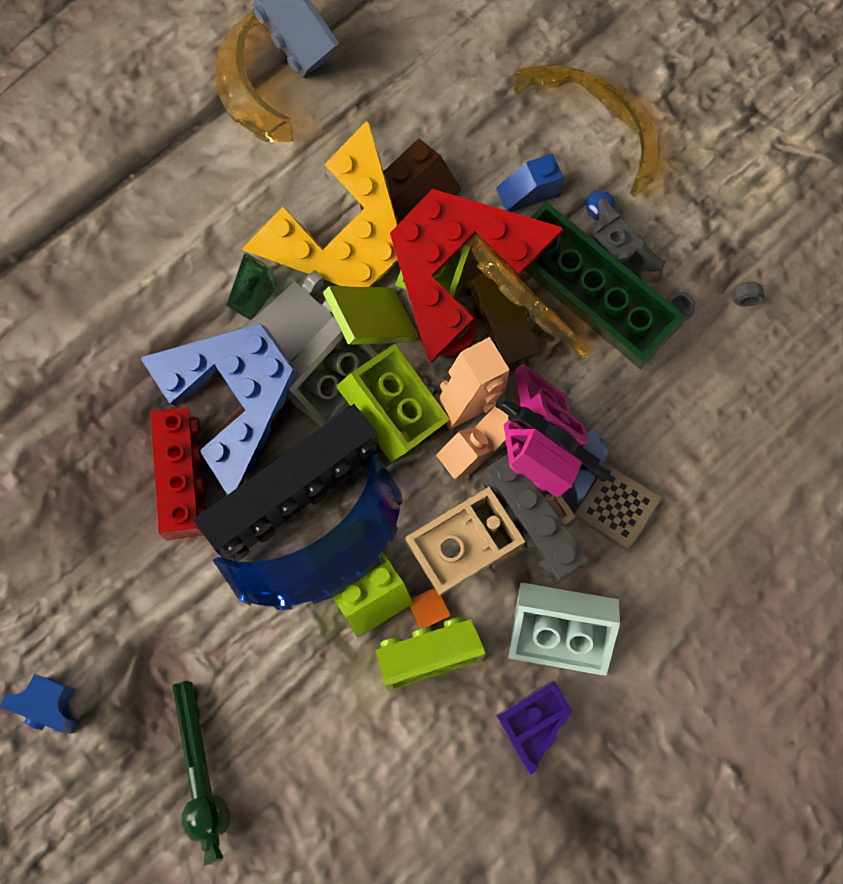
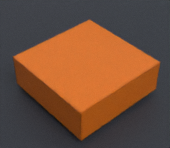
[409,588,451,629]

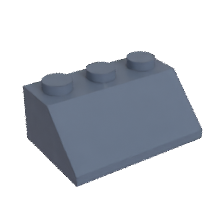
[253,0,339,78]

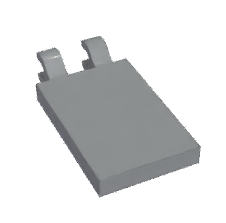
[244,270,335,362]

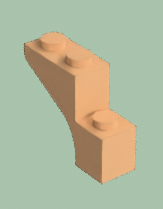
[436,397,520,480]

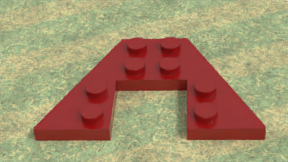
[390,189,563,363]

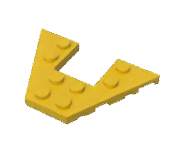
[242,121,399,287]

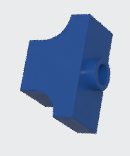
[0,674,78,734]

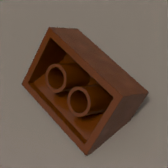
[360,138,461,223]

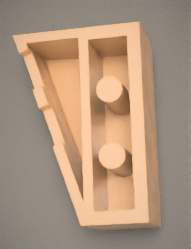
[433,337,510,430]

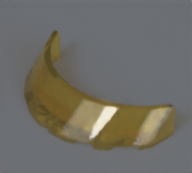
[215,7,294,142]
[514,65,660,197]

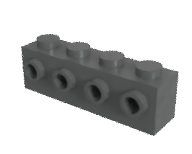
[482,454,588,585]

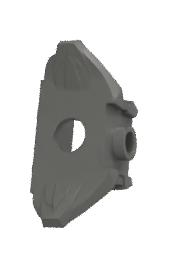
[588,197,666,273]

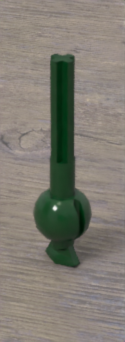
[172,680,230,866]

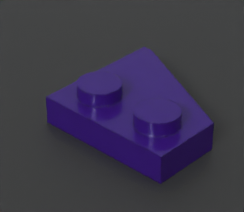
[496,681,572,775]

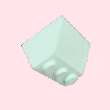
[508,582,620,676]

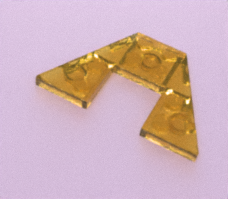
[469,233,593,359]

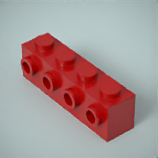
[150,407,207,541]

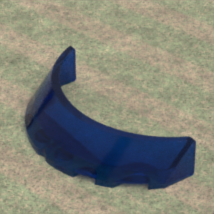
[213,453,403,610]

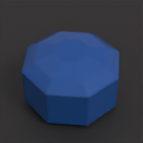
[586,191,615,220]

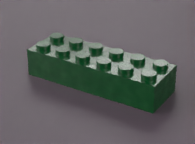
[524,201,685,370]

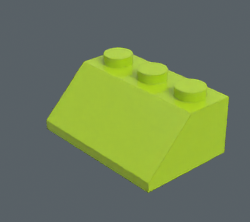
[336,344,450,462]
[375,617,485,692]

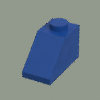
[496,153,564,212]

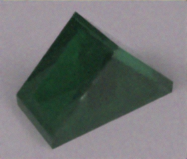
[226,253,277,320]

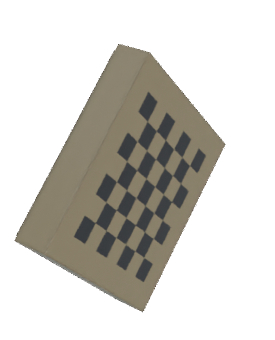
[574,464,662,551]

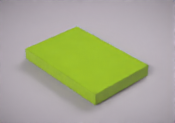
[323,286,419,345]

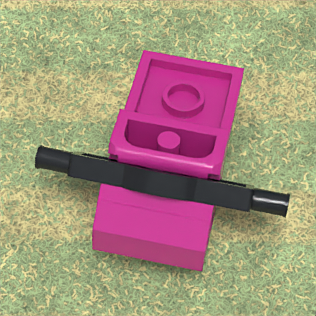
[495,364,611,498]

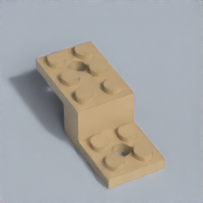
[405,483,575,596]

